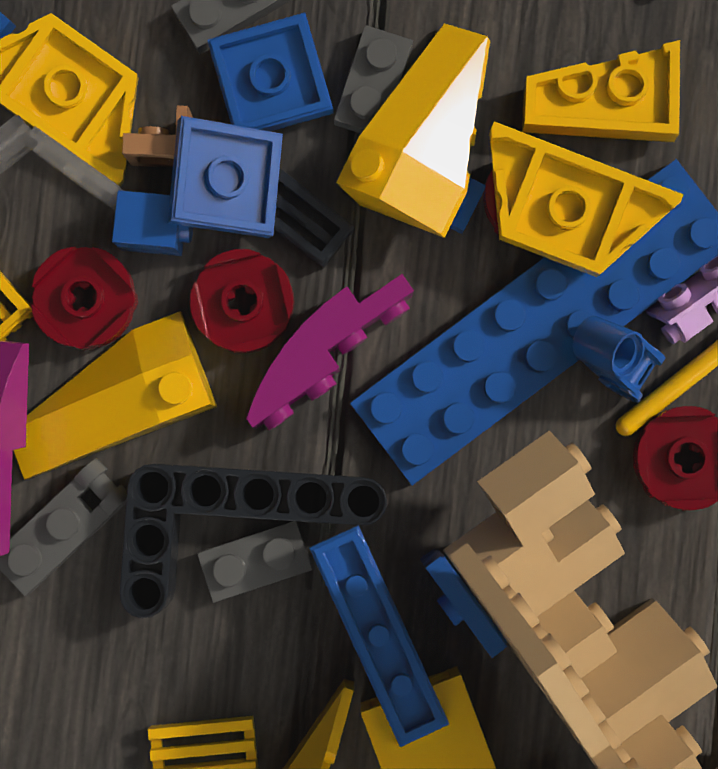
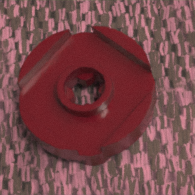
[31,247,138,351]
[190,249,294,353]
[633,406,718,510]

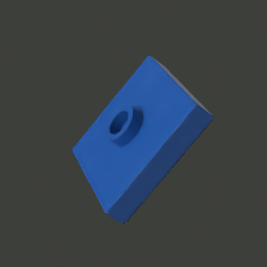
[207,12,334,131]
[167,116,283,238]
[420,549,508,658]

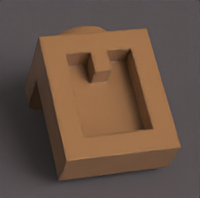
[122,105,193,167]

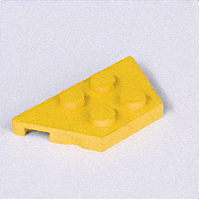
[0,13,138,188]
[489,121,684,277]

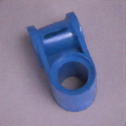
[572,316,666,403]

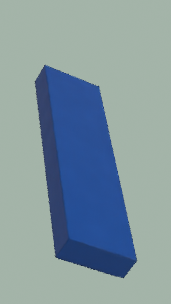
[310,525,449,747]

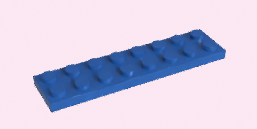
[350,159,718,486]

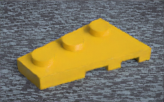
[522,40,680,142]

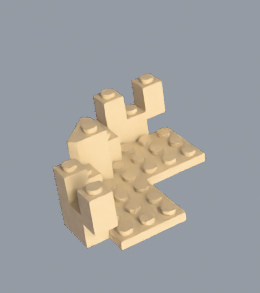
[443,430,718,769]

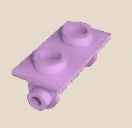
[645,256,718,345]

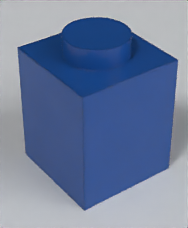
[112,190,194,256]

